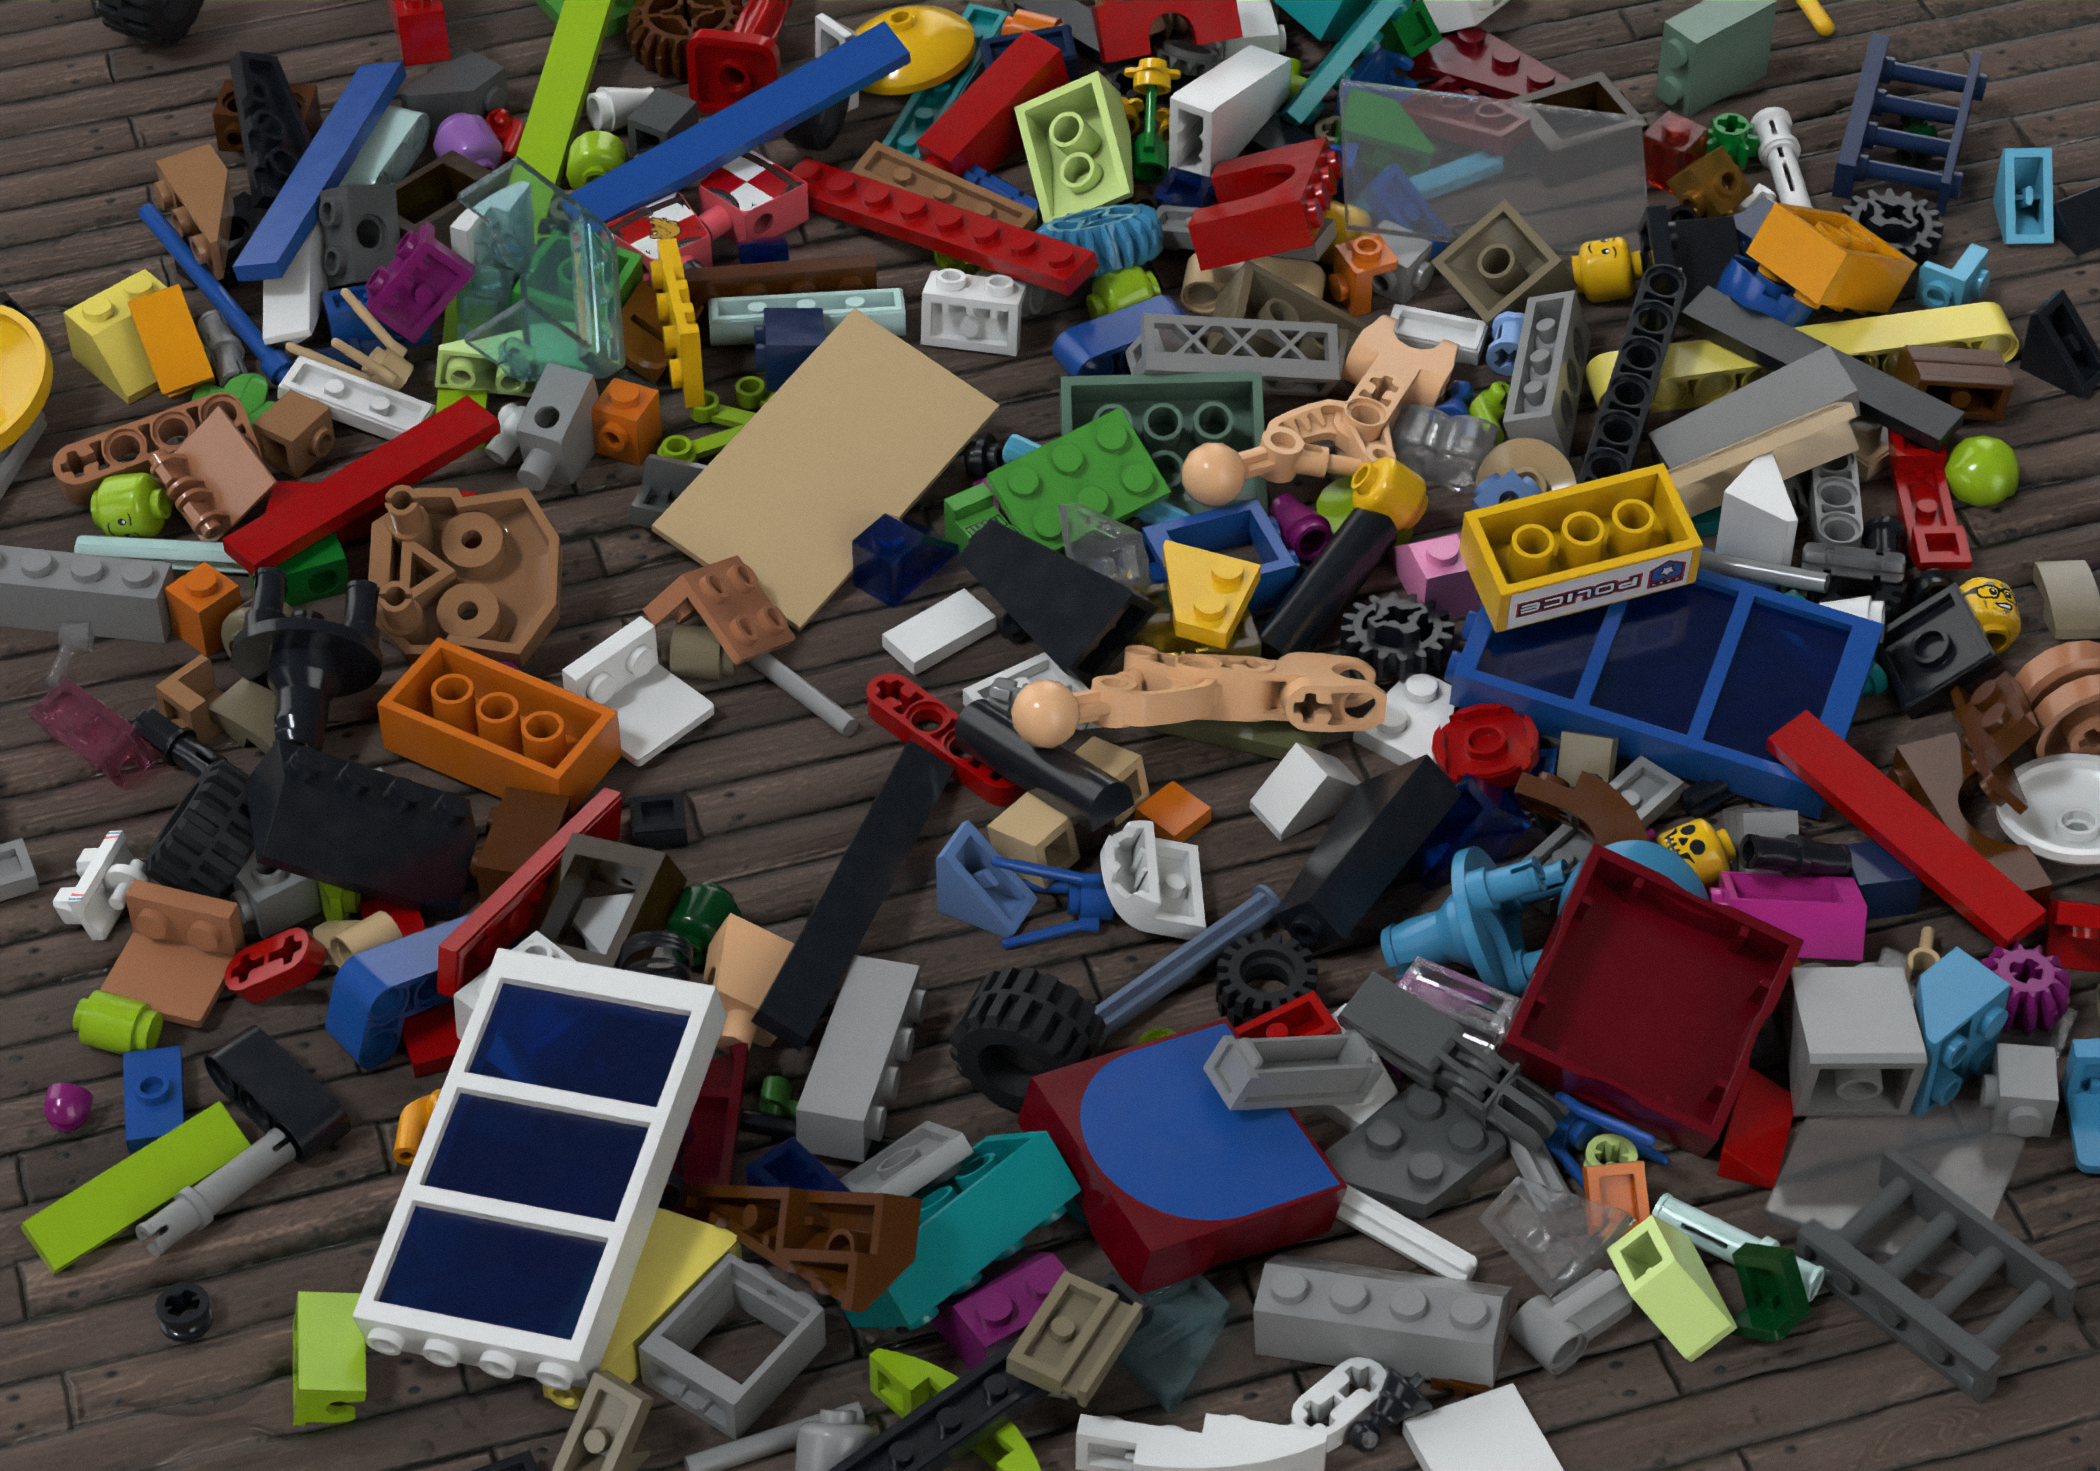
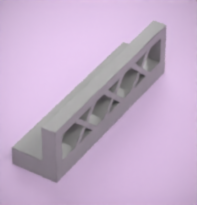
[1133,313,1340,397]

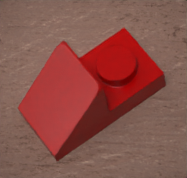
[2045,898,2100,972]

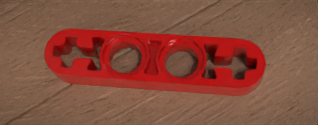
[866,673,1027,807]

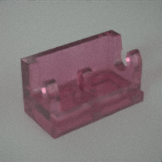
[28,677,154,786]

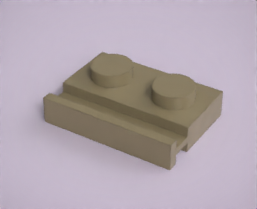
[1006,1270,1143,1408]

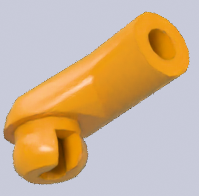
[393,1089,442,1166]

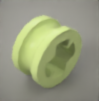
[1583,1133,1638,1167]

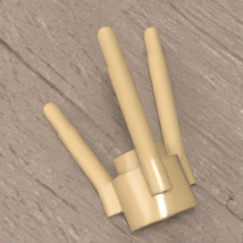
[285,288,414,392]

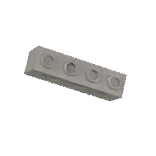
[1503,290,1591,460]

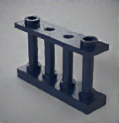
[1832,33,1988,217]

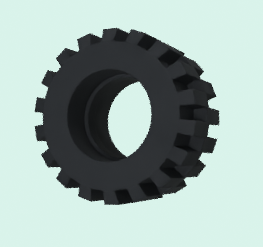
[97,0,204,47]
[144,758,255,898]
[949,967,1108,1114]

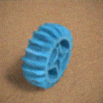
[1035,203,1164,278]

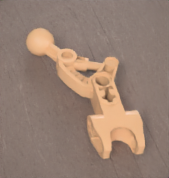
[1182,315,1460,506]
[1011,645,1387,749]

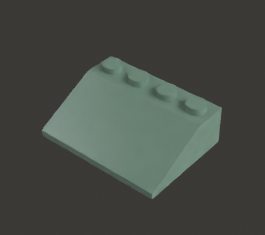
[1060,372,1268,516]

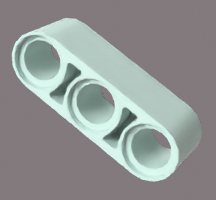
[338,105,430,187]

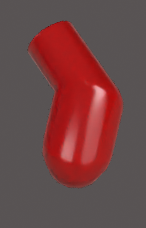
[486,108,525,170]

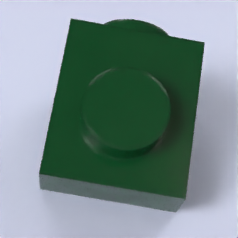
[1731,1242,1811,1343]

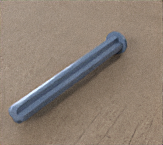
[1094,884,1281,1036]

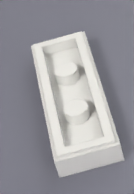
[277,355,436,440]

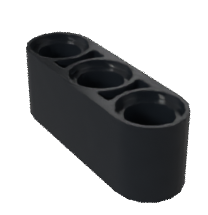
[204,1025,351,1164]

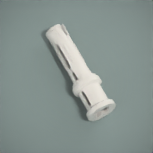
[1750,107,1813,208]

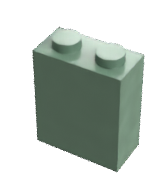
[1655,0,1777,118]

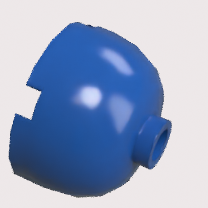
[1716,254,1814,327]

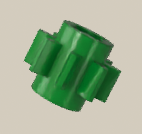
[1699,113,1759,168]

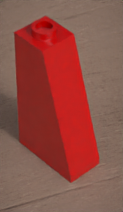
[916,30,1070,178]

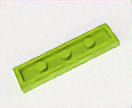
[20,1101,251,1276]

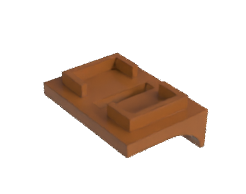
[598,279,705,385]

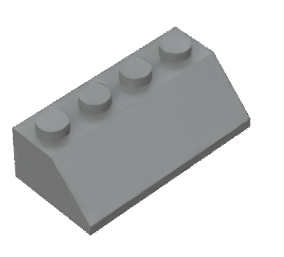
[1253,1254,1513,1389]

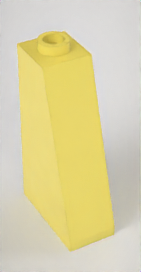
[542,1207,742,1409]

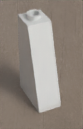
[1169,44,1291,187]

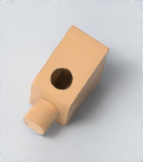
[702,913,794,1055]

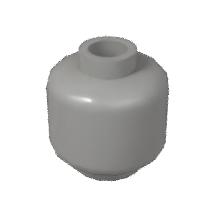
[795,1409,877,1471]

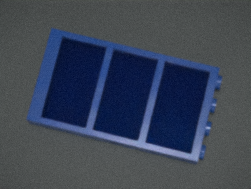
[1444,568,1884,820]

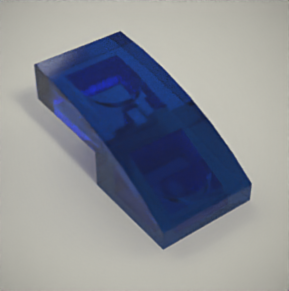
[1154,166,1217,208]

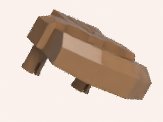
[368,485,563,667]

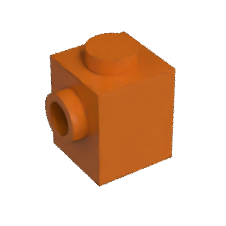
[591,378,662,466]
[164,561,242,657]

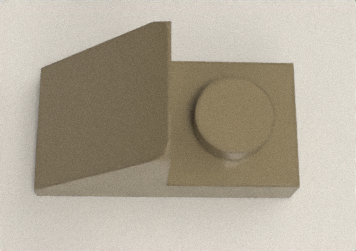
[551,1370,655,1471]

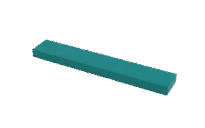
[882,3,1011,161]

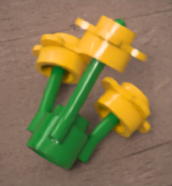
[1121,58,1181,182]

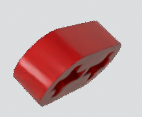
[224,927,326,1004]

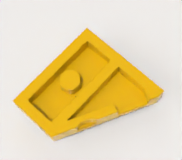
[1163,540,1261,649]

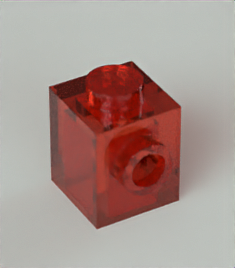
[1638,110,1709,194]

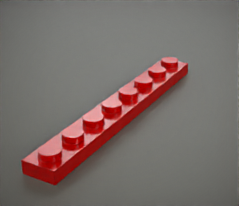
[790,158,1099,296]

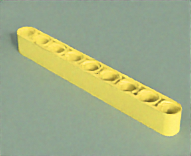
[1584,302,2019,413]

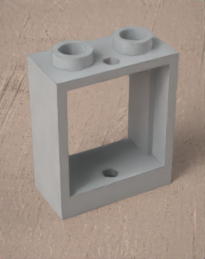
[638,1252,826,1440]

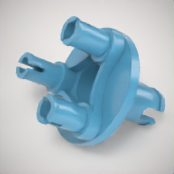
[1380,846,1572,1001]

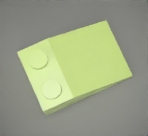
[1014,71,1134,223]

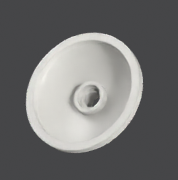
[1996,753,2100,866]

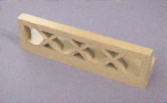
[1668,402,1859,518]

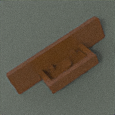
[1950,671,2039,815]

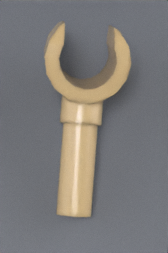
[1904,926,1941,982]

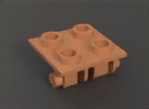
[149,406,278,542]

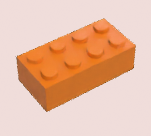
[377,637,622,814]

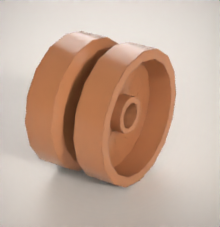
[2014,640,2100,759]

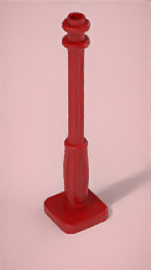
[686,0,793,114]

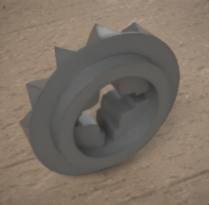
[1151,40,1224,77]

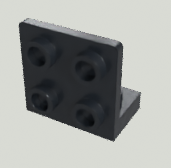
[1637,205,1740,316]

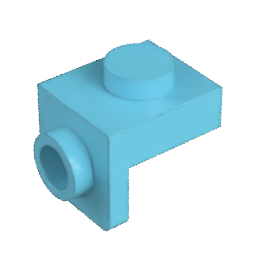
[1915,243,1991,309]

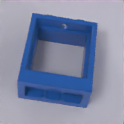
[1141,498,1301,621]

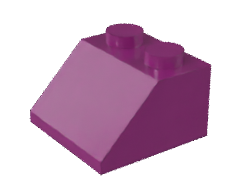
[931,1250,1069,1371]

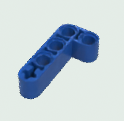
[325,913,527,1070]

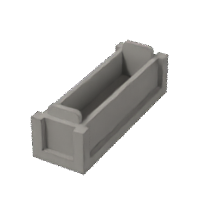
[1203,1029,1384,1111]

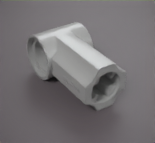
[1508,1268,1633,1375]

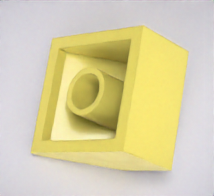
[63,269,205,405]

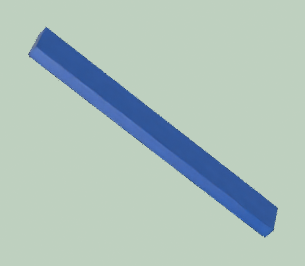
[561,21,911,238]
[232,61,407,282]

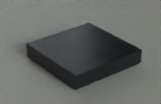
[1876,582,2003,720]

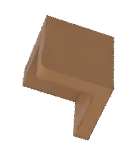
[155,654,223,744]

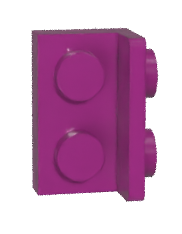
[365,221,474,344]

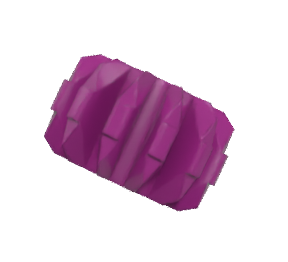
[1981,941,2071,1038]

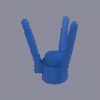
[991,856,1114,949]
[1544,1092,1670,1191]

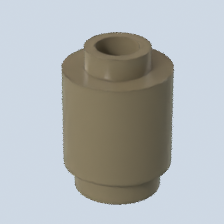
[661,624,739,680]

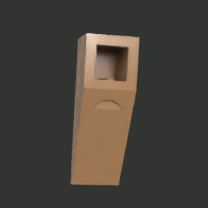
[153,143,234,280]

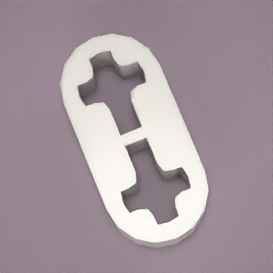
[1291,1357,1387,1453]

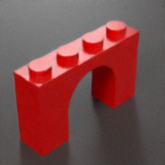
[1187,136,1343,271]

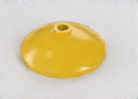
[855,5,976,95]

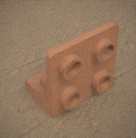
[642,555,795,665]
[100,879,246,1028]

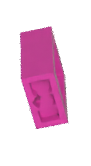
[1708,871,1867,961]

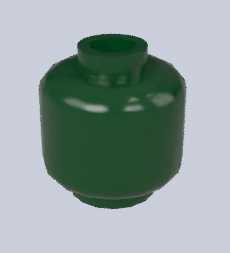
[664,882,741,966]

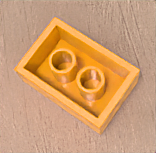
[1746,202,1917,315]

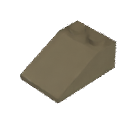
[1207,260,1369,396]

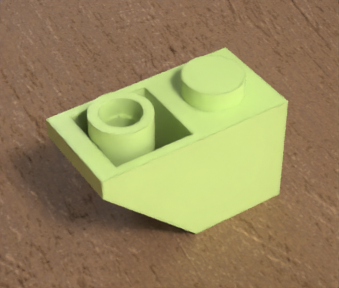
[1606,1215,1738,1362]

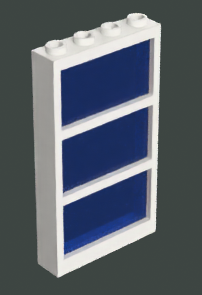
[352,948,727,1390]

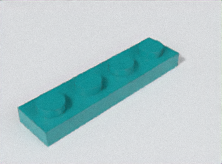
[1277,0,1413,126]

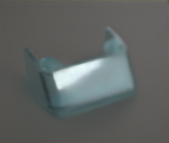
[458,156,625,382]

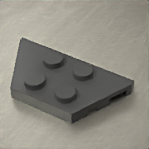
[1324,1082,1507,1219]

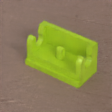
[292,1291,366,1426]

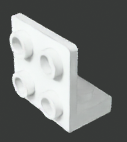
[562,616,714,766]

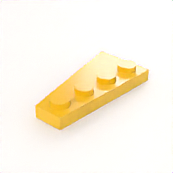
[649,238,705,408]

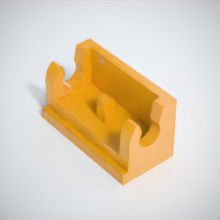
[127,284,216,398]

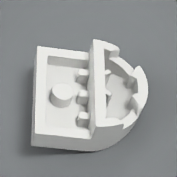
[1100,820,1206,940]

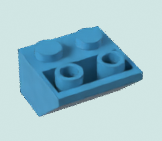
[1910,946,2011,1118]

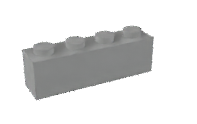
[1648,345,1860,470]
[0,545,175,644]
[796,955,928,1163]

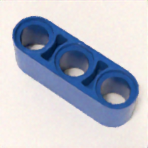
[1052,295,1198,376]

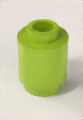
[73,990,163,1055]

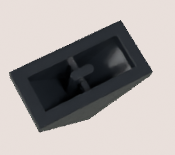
[2019,289,2100,398]

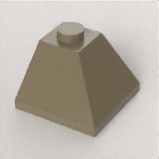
[1431,199,1578,328]

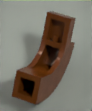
[1514,770,1649,846]

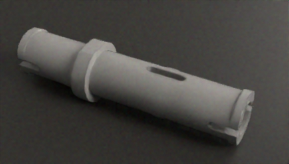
[135,1128,296,1257]

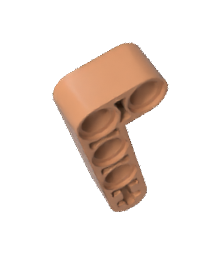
[52,392,265,506]

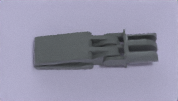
[1337,971,1571,1154]

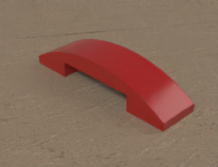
[1888,429,1972,570]

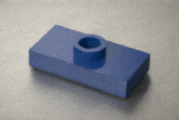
[123,1046,186,1153]

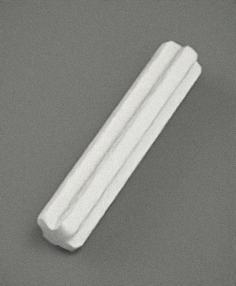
[1335,1183,1478,1281]

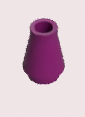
[1270,494,1332,561]

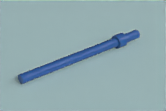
[138,203,294,385]

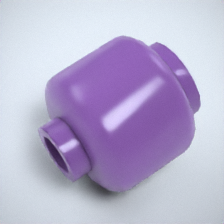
[433,113,503,173]

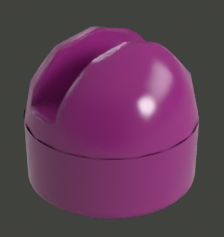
[44,1083,93,1132]

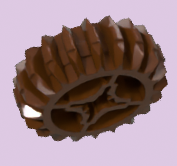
[627,0,744,81]

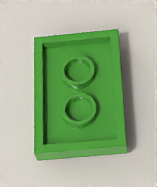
[986,407,1171,553]

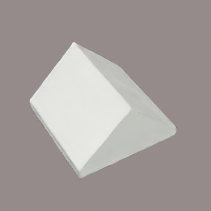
[1715,451,1798,593]

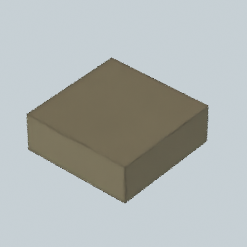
[1557,730,1619,787]

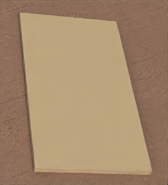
[652,308,1000,633]

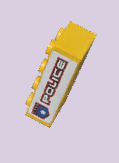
[1459,463,1703,633]

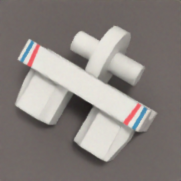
[53,830,151,940]

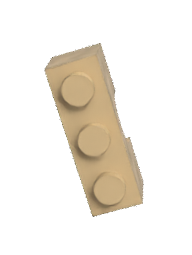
[987,736,1150,889]

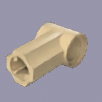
[313,911,403,972]

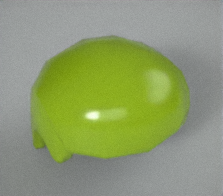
[1944,435,2020,507]

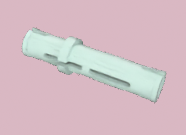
[1652,1193,1826,1302]

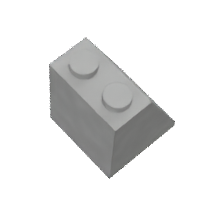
[1781,962,1927,1116]

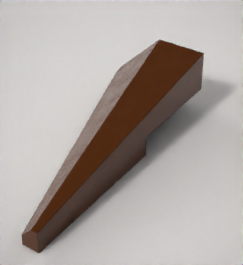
[681,1184,922,1312]

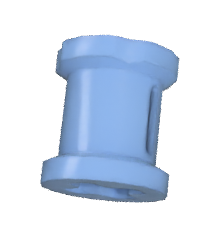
[1486,311,1525,376]

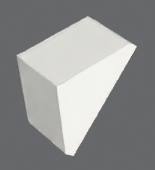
[1250,742,1361,841]

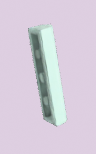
[708,288,906,346]

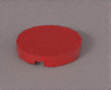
[1431,703,1540,792]

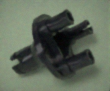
[231,567,383,752]

